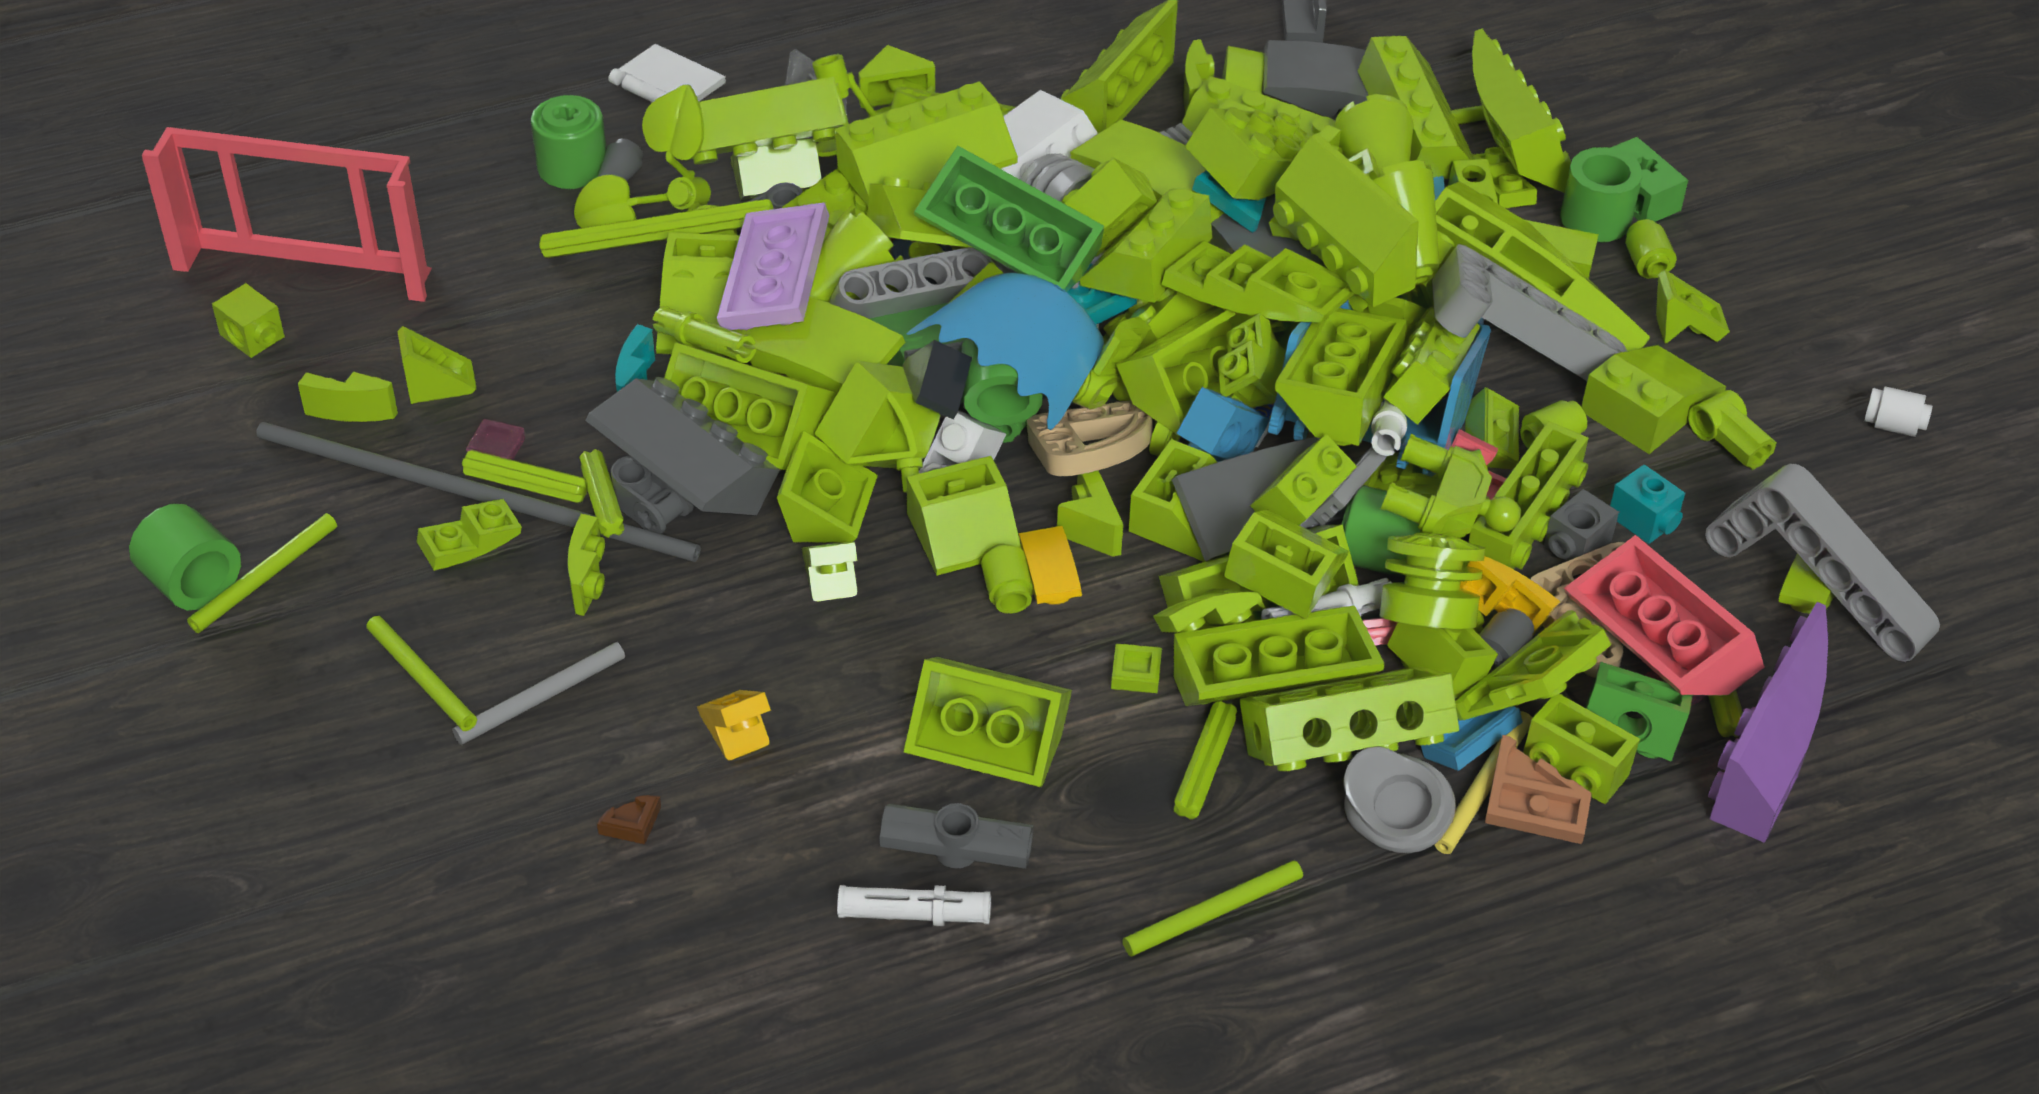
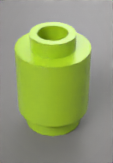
[1626,219,1677,279]
[1520,400,1587,448]
[981,544,1033,614]

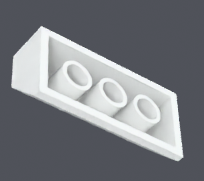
[1001,90,1098,179]

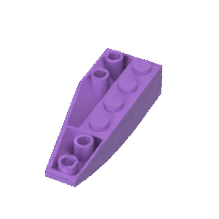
[1708,602,1828,843]

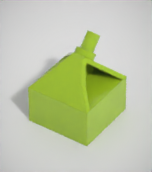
[814,361,940,493]

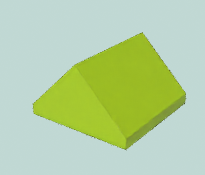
[777,431,878,542]

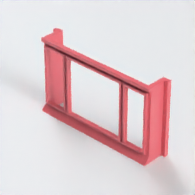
[142,127,432,302]

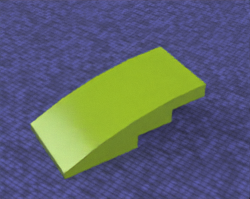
[1070,120,1224,223]
[1162,241,1355,323]
[732,297,905,393]

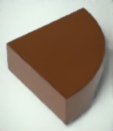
[597,795,661,845]

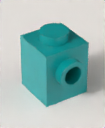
[1610,464,1685,544]

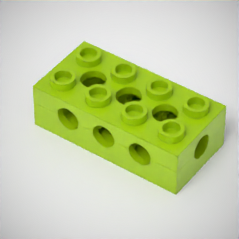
[1240,666,1459,771]

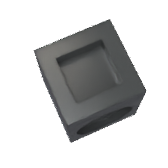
[1544,489,1619,561]

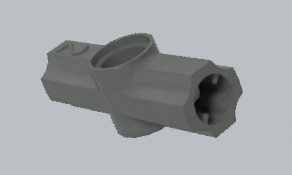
[880,803,1033,869]

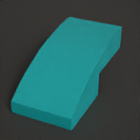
[615,324,655,392]

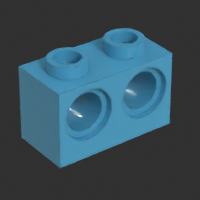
[1177,387,1270,462]

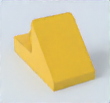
[697,690,771,760]

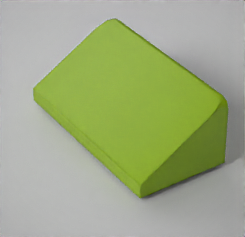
[1465,387,1519,469]

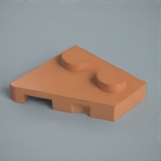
[1485,735,1592,844]

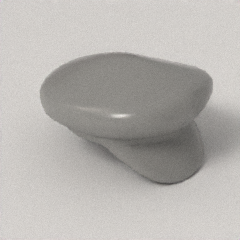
[1344,747,1456,853]

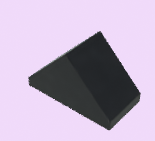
[902,340,972,420]

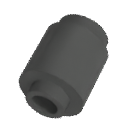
[1479,608,1534,673]

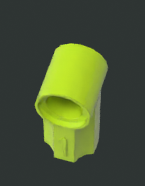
[1688,390,1777,470]

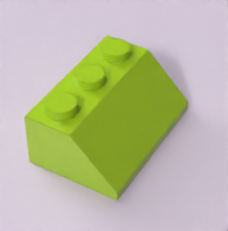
[1080,188,1212,303]
[904,657,1072,787]

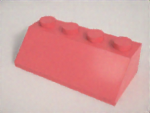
[1564,535,1765,695]

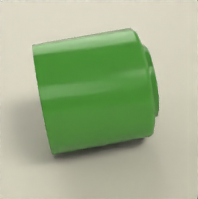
[531,95,607,189]
[1560,147,1643,242]
[962,338,1042,425]
[1342,485,1422,579]
[129,504,241,610]

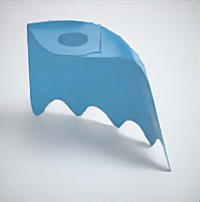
[907,273,1104,430]

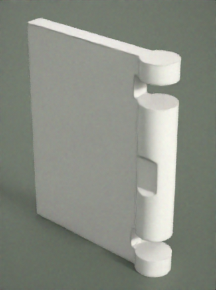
[609,44,726,102]

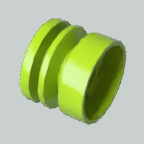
[1379,533,1485,629]

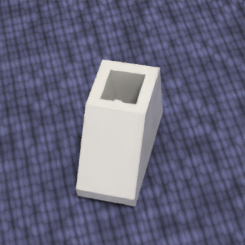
[919,411,1007,474]

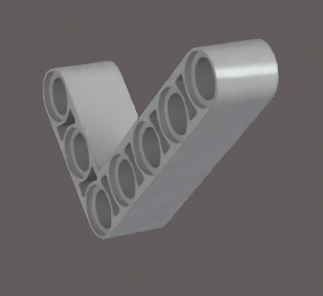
[1432,244,1627,381]
[830,247,1018,319]
[1705,464,1940,662]

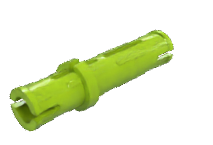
[653,306,756,363]

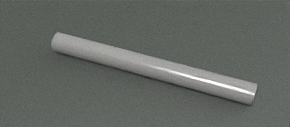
[452,642,625,745]

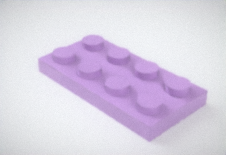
[717,203,829,330]

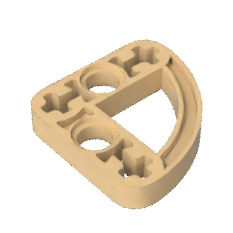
[1027,401,1153,476]

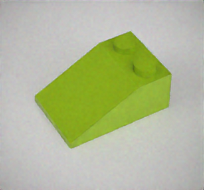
[867,177,973,248]
[1582,345,1726,454]

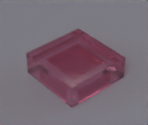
[466,419,525,460]

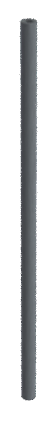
[256,422,701,562]

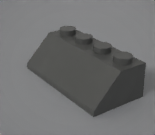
[585,377,780,515]

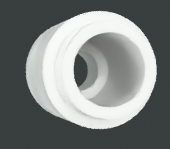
[1864,386,1932,437]

